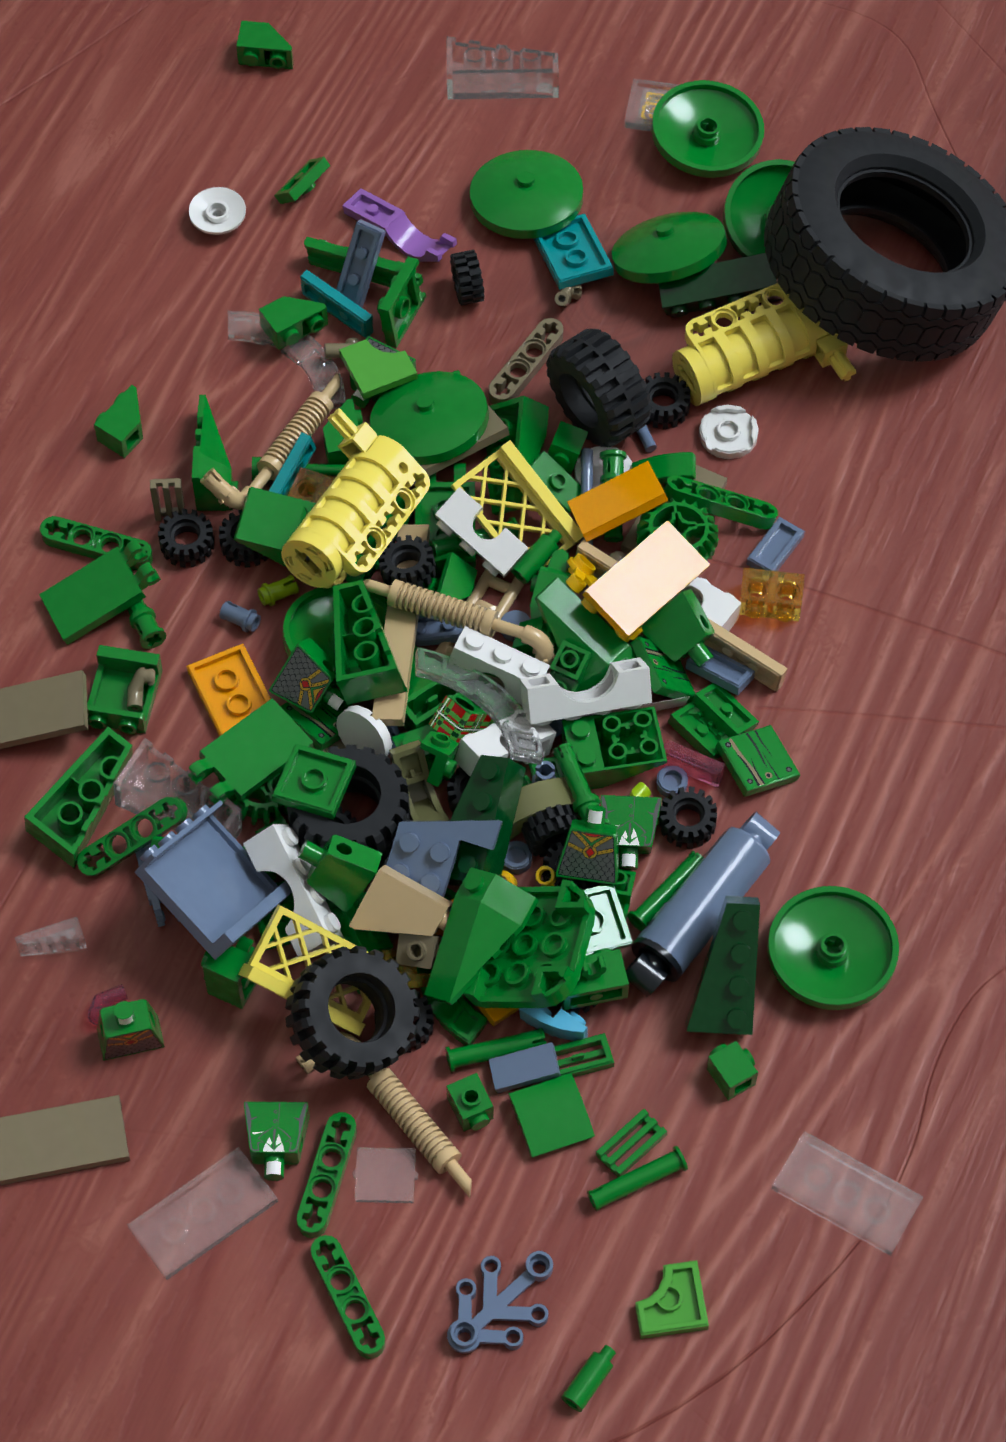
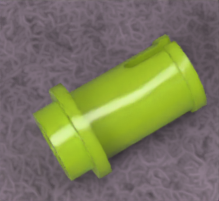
[257,575,299,606]

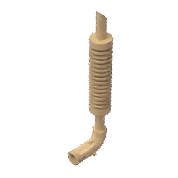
[200,374,340,510]
[363,579,556,674]
[295,1032,472,1198]

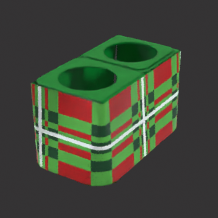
[429,695,498,743]

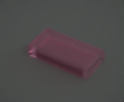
[663,739,725,787]

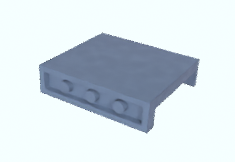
[135,800,292,960]

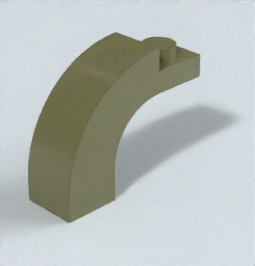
[389,740,450,821]
[510,777,580,840]

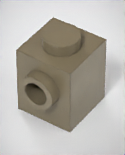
[396,933,442,969]

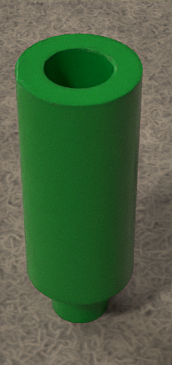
[510,529,562,584]
[561,1345,616,1412]

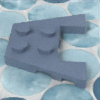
[386,820,503,912]

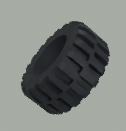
[546,329,652,447]
[287,745,410,860]
[285,946,420,1080]

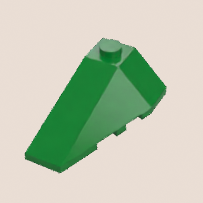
[192,395,239,511]
[484,396,549,515]
[535,578,637,692]
[424,867,539,1005]

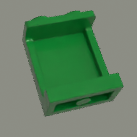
[87,645,163,734]

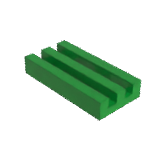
[550,1033,614,1080]
[596,1109,667,1177]

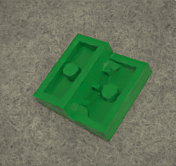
[668,683,759,763]
[508,1073,595,1157]

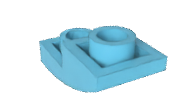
[519,1007,588,1041]

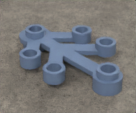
[447,1251,553,1353]

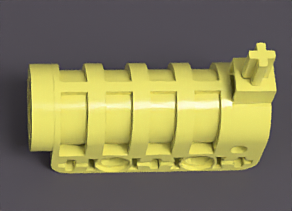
[672,283,856,406]
[281,408,430,589]

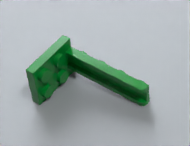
[304,237,426,348]

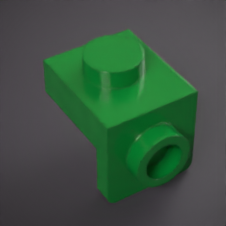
[420,731,460,787]

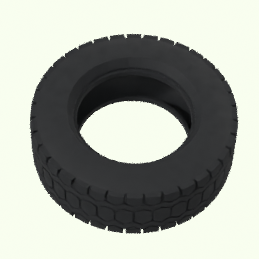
[764,127,1006,362]

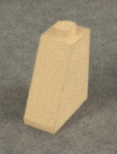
[349,865,453,936]

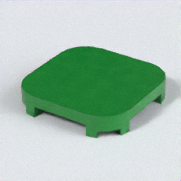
[463,879,596,1008]

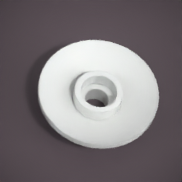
[189,187,246,235]

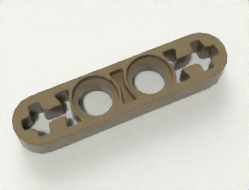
[489,318,563,404]

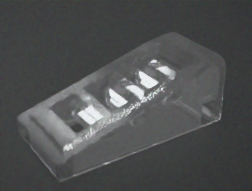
[15,917,87,956]

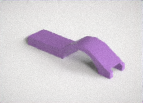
[342,188,457,262]

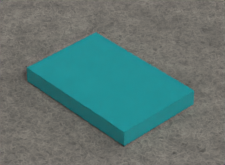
[533,214,614,290]

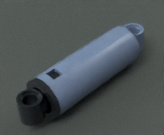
[626,811,780,997]

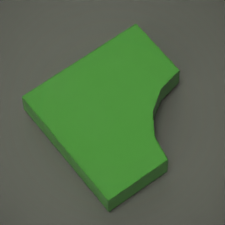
[339,339,418,400]
[635,1260,709,1339]

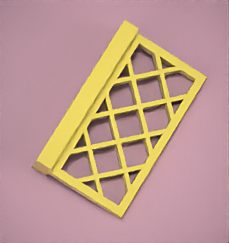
[451,440,584,573]
[238,905,372,1036]

